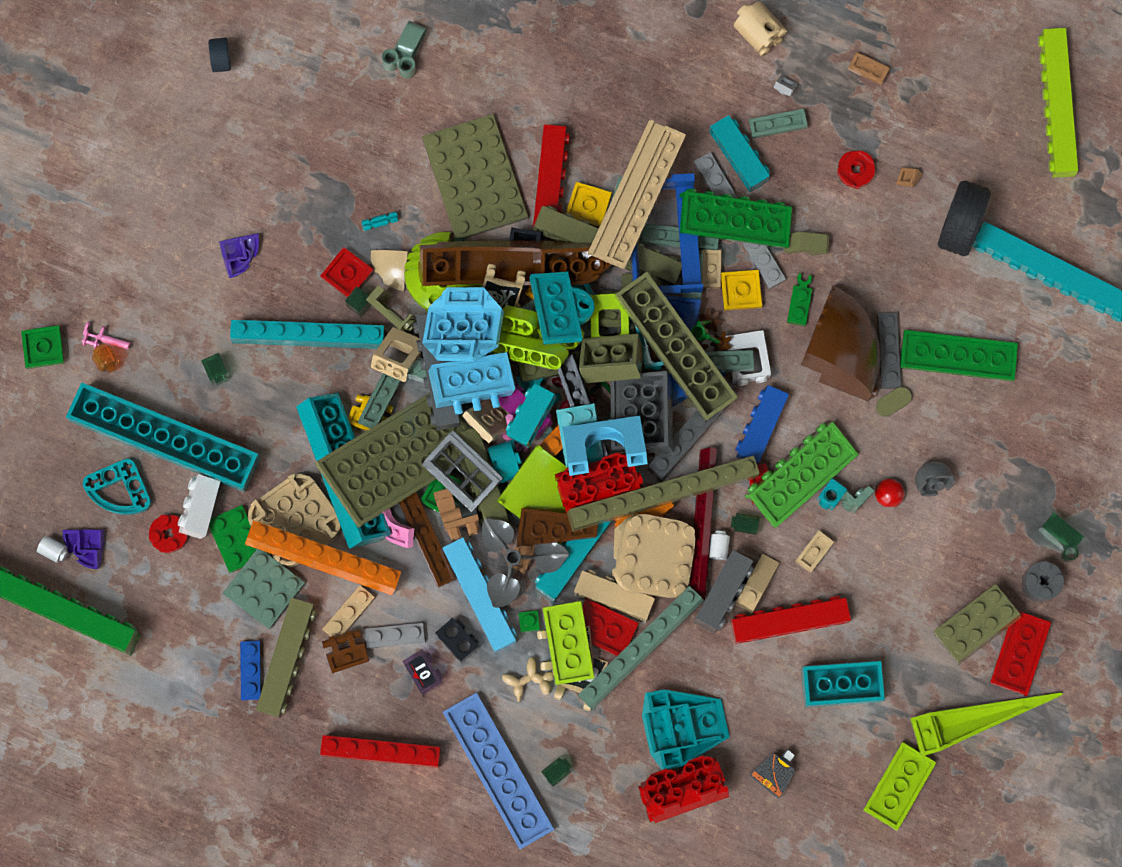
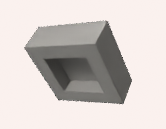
[773,75,798,96]

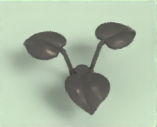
[482,518,569,608]

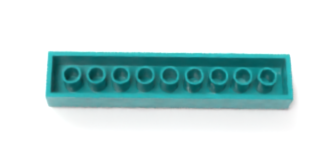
[66,382,260,493]

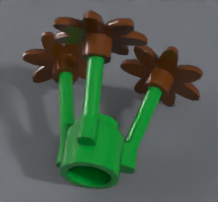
[691,309,732,352]

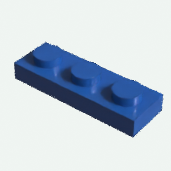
[240,641,261,701]

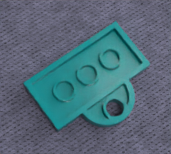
[529,272,594,345]

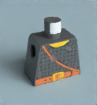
[749,749,796,799]

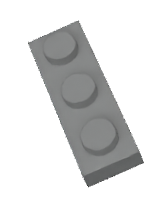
[365,623,425,649]

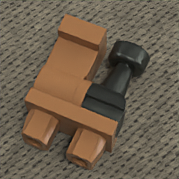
[433,484,479,541]

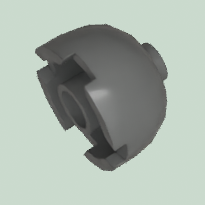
[915,461,955,497]

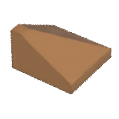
[896,167,923,187]

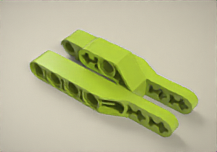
[462,305,584,370]

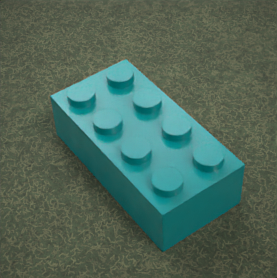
[801,661,885,708]

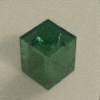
[345,286,371,317]
[201,353,230,385]

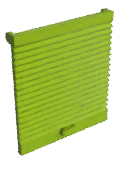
[497,445,568,545]

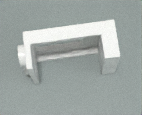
[726,330,771,386]

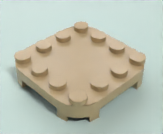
[248,474,341,568]
[612,514,695,598]

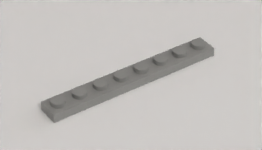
[694,152,786,290]

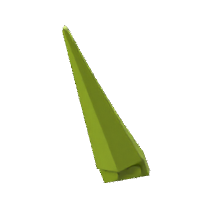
[910,693,1062,756]

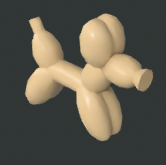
[502,657,554,702]

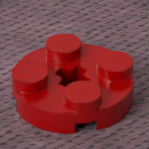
[837,150,875,189]
[149,515,188,554]

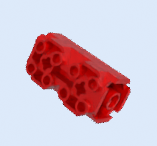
[554,453,643,513]
[638,756,729,823]

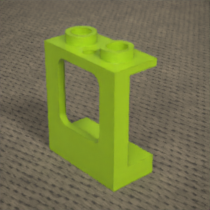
[590,294,630,338]

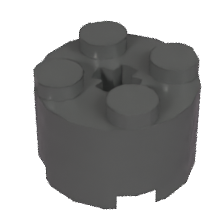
[1022,561,1064,603]

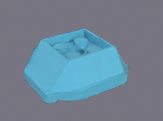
[423,287,504,361]

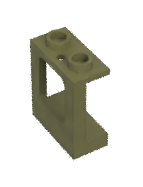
[366,285,416,333]

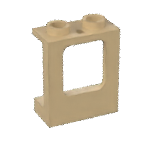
[371,327,423,383]

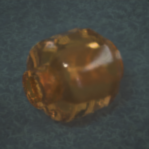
[92,344,120,373]

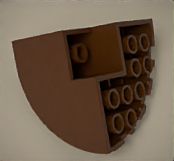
[801,285,881,401]

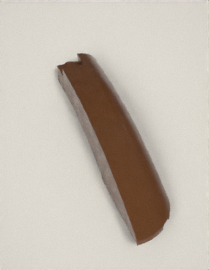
[418,240,610,286]

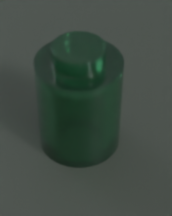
[730,513,759,535]
[541,757,572,787]

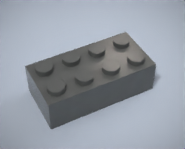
[694,550,754,634]

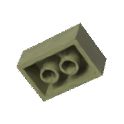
[579,334,643,383]

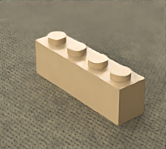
[574,569,655,622]

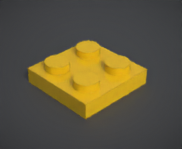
[566,182,612,228]
[721,270,762,311]

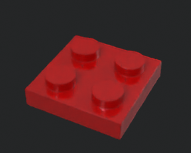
[320,247,374,300]

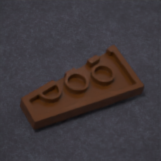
[517,508,598,547]

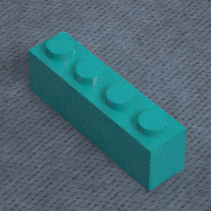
[709,115,770,193]

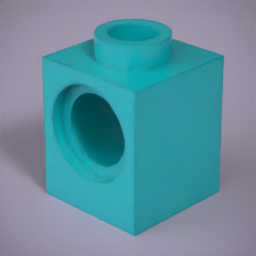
[817,479,848,511]

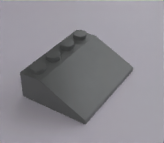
[611,371,673,453]

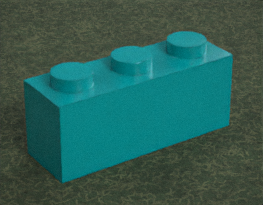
[506,383,557,448]

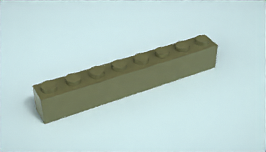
[532,206,682,286]

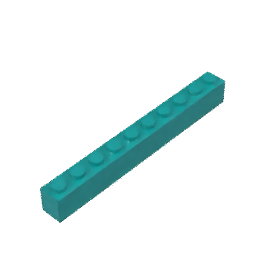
[973,221,1122,322]

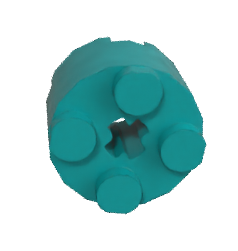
[487,440,521,483]

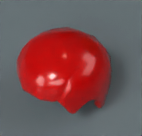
[875,479,906,507]

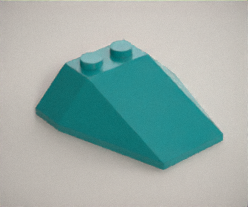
[642,690,730,770]

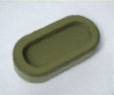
[876,387,911,417]

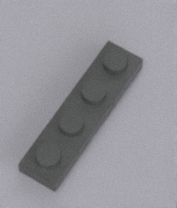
[877,313,901,389]

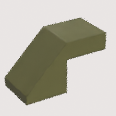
[784,232,829,256]

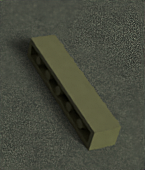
[454,428,514,530]
[256,598,317,718]

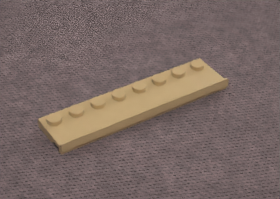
[588,120,686,270]

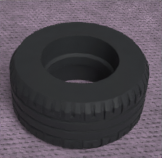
[937,180,991,256]

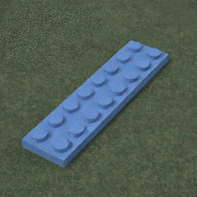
[443,693,554,850]

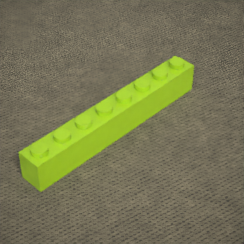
[1038,28,1078,178]

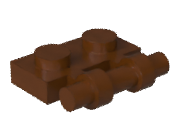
[322,629,369,674]

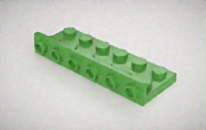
[744,422,859,528]

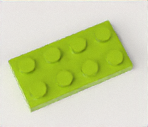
[543,601,595,685]
[863,742,937,831]

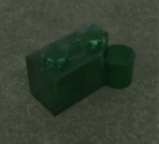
[1038,512,1084,563]

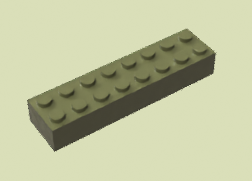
[615,272,738,421]

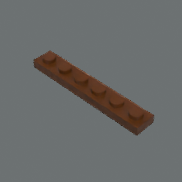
[399,493,456,588]

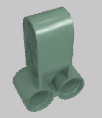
[381,21,427,79]

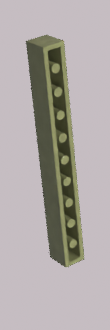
[567,456,760,532]

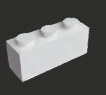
[178,474,220,539]

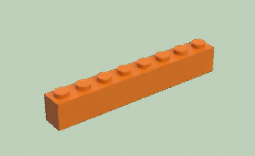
[245,520,401,595]

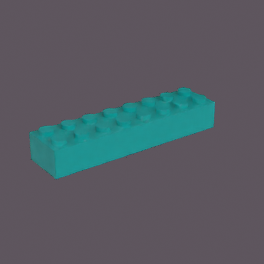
[296,393,391,549]

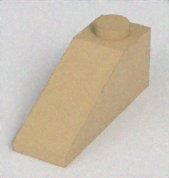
[735,554,779,614]

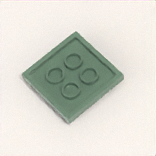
[222,549,305,629]

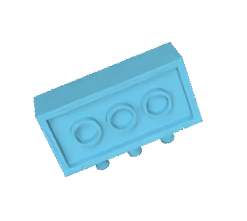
[428,352,515,415]

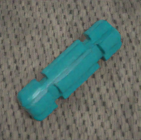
[361,211,398,231]

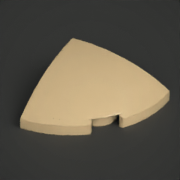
[371,250,408,292]

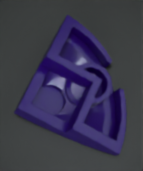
[219,233,259,278]
[62,529,104,569]

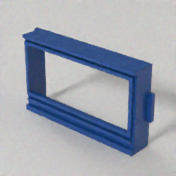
[630,173,703,294]

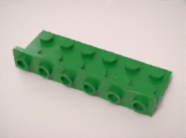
[679,189,792,249]

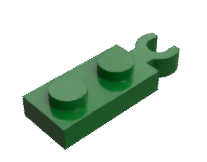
[787,273,812,327]

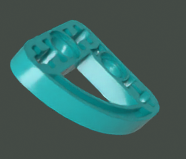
[82,459,152,515]

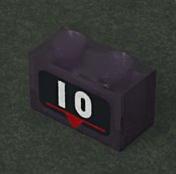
[402,649,444,696]

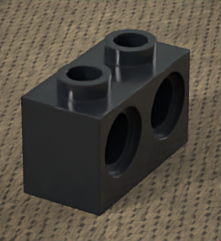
[435,617,479,664]

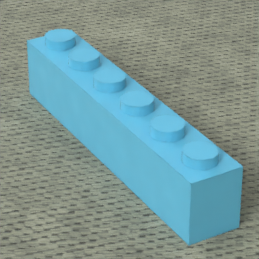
[442,538,518,653]

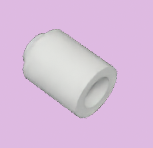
[709,531,730,560]
[37,535,68,563]

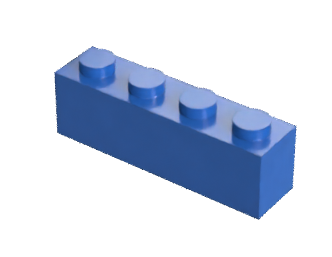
[735,385,789,464]

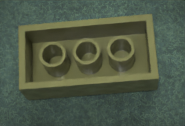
[934,584,1020,665]

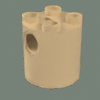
[734,1,788,57]

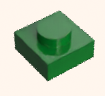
[518,611,540,633]

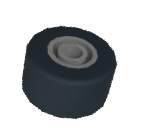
[208,38,231,72]

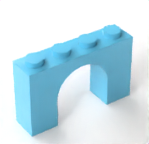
[562,416,647,476]

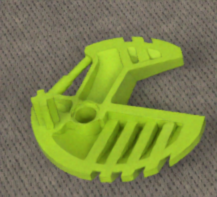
[404,232,483,313]

